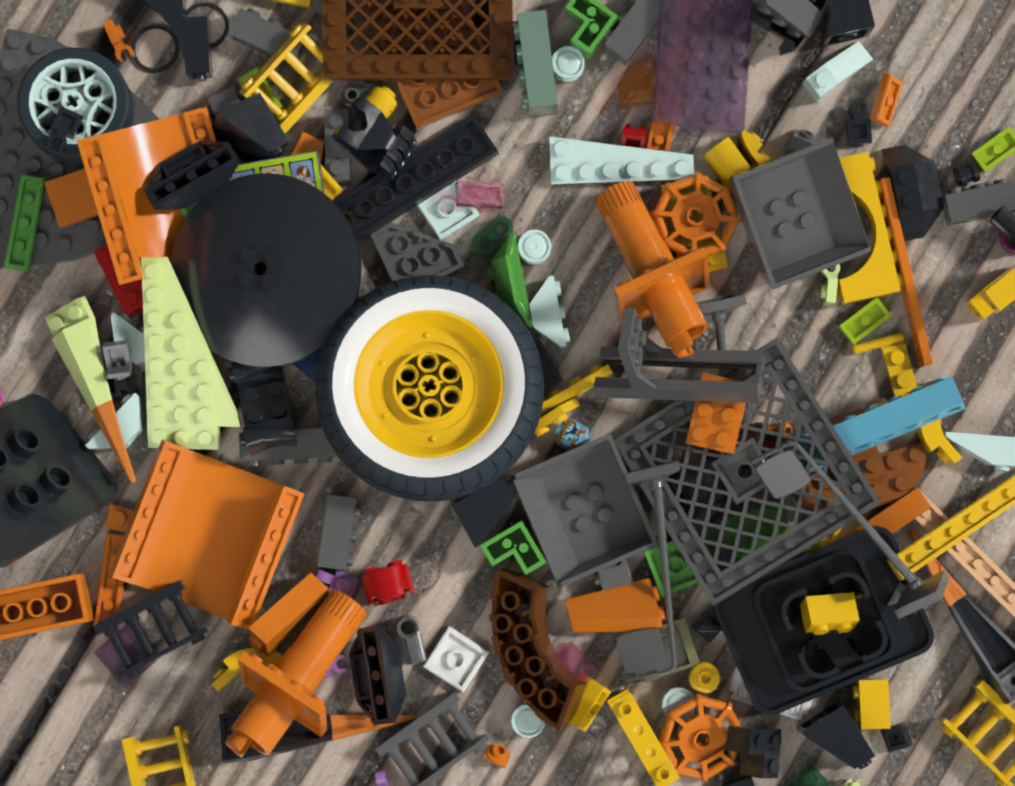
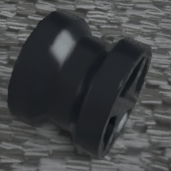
[952,159,980,188]

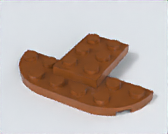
[791,409,926,512]

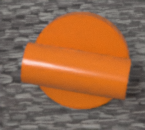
[483,743,510,768]

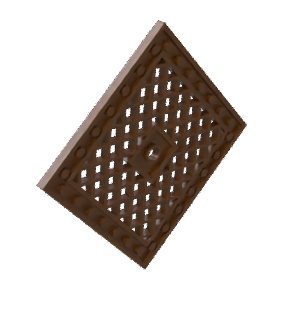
[322,0,514,81]

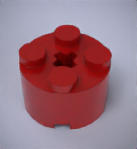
[361,560,416,607]

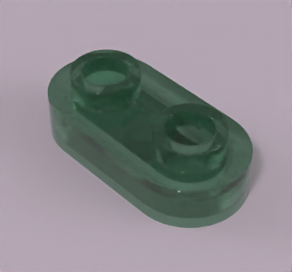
[471,216,513,257]

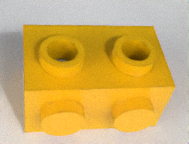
[800,592,860,635]
[852,678,891,730]

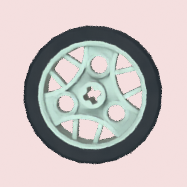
[17,47,134,164]

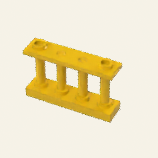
[239,22,333,133]
[938,679,1015,786]
[606,689,680,786]
[122,724,196,786]

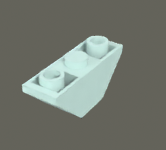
[529,275,570,349]
[111,312,145,366]
[85,393,143,450]

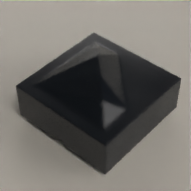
[691,609,721,643]
[880,721,913,753]

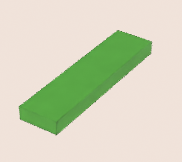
[4,174,46,272]

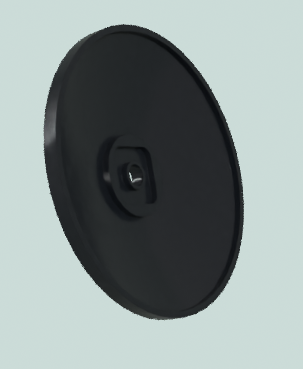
[170,173,362,367]

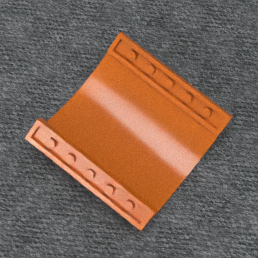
[77,106,217,285]
[109,440,304,630]

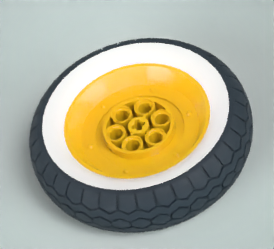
[315,275,544,502]

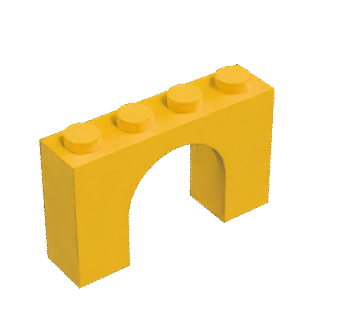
[965,264,1015,321]

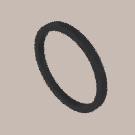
[186,2,229,48]
[131,25,179,72]

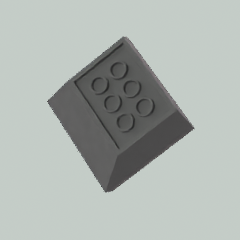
[729,137,871,290]
[510,433,659,588]

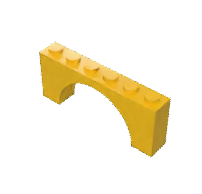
[837,152,903,306]

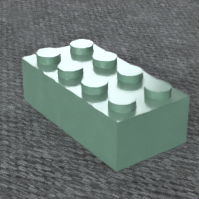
[513,10,558,117]

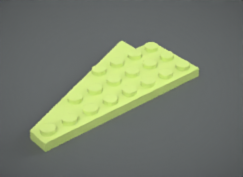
[141,256,242,450]

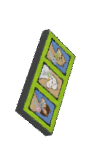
[229,151,325,194]

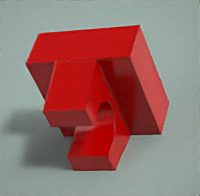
[621,123,647,148]

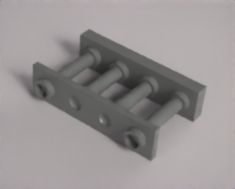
[375,691,489,786]

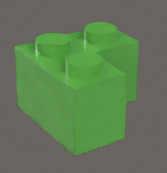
[564,0,618,60]
[480,521,546,575]

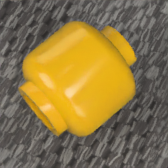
[364,85,397,119]
[688,661,720,694]

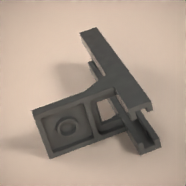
[594,307,765,403]

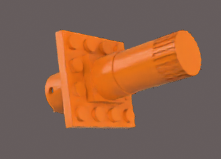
[595,181,710,358]
[226,590,367,758]

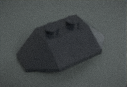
[144,141,240,210]
[881,145,944,241]
[349,625,406,725]

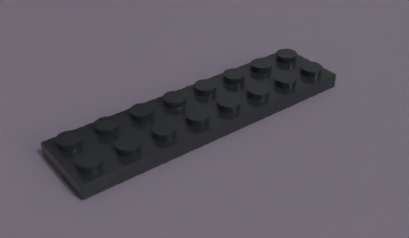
[334,114,499,242]

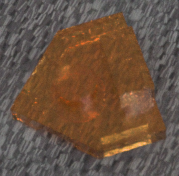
[618,58,667,109]

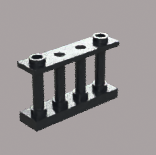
[93,580,209,680]

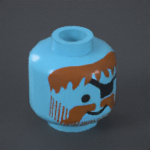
[554,418,591,451]

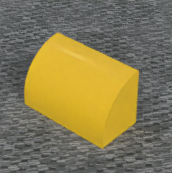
[703,136,751,194]
[570,672,612,732]

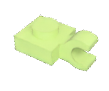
[820,264,840,305]

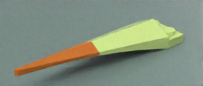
[45,296,136,483]

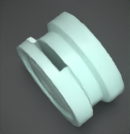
[552,46,584,82]
[518,229,551,265]
[661,687,696,720]
[511,703,545,738]

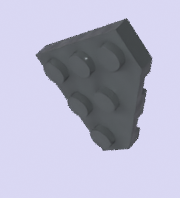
[371,222,465,281]

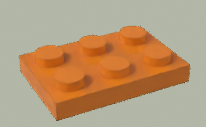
[686,372,746,454]

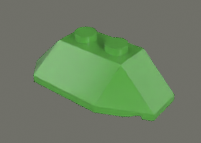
[487,233,533,330]

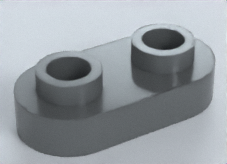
[341,81,382,109]

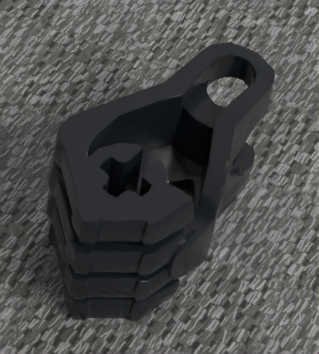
[332,98,417,180]

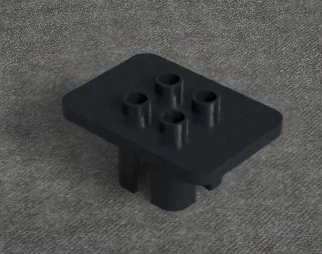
[0,394,118,568]
[712,526,934,715]

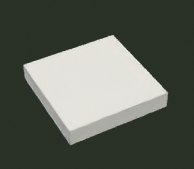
[423,626,489,693]

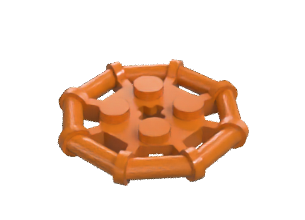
[651,172,741,256]
[658,693,741,782]

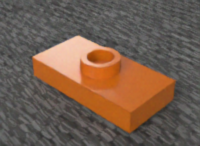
[870,73,903,127]

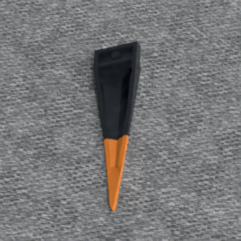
[908,529,1015,704]
[219,711,416,764]

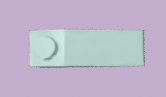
[802,41,873,103]
[943,432,1015,471]

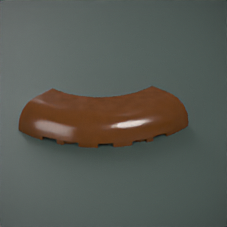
[489,569,587,731]

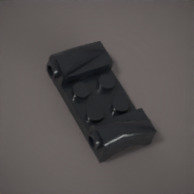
[228,362,298,456]

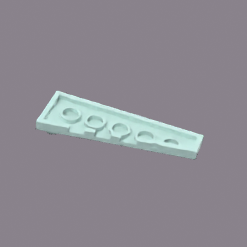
[549,136,694,184]

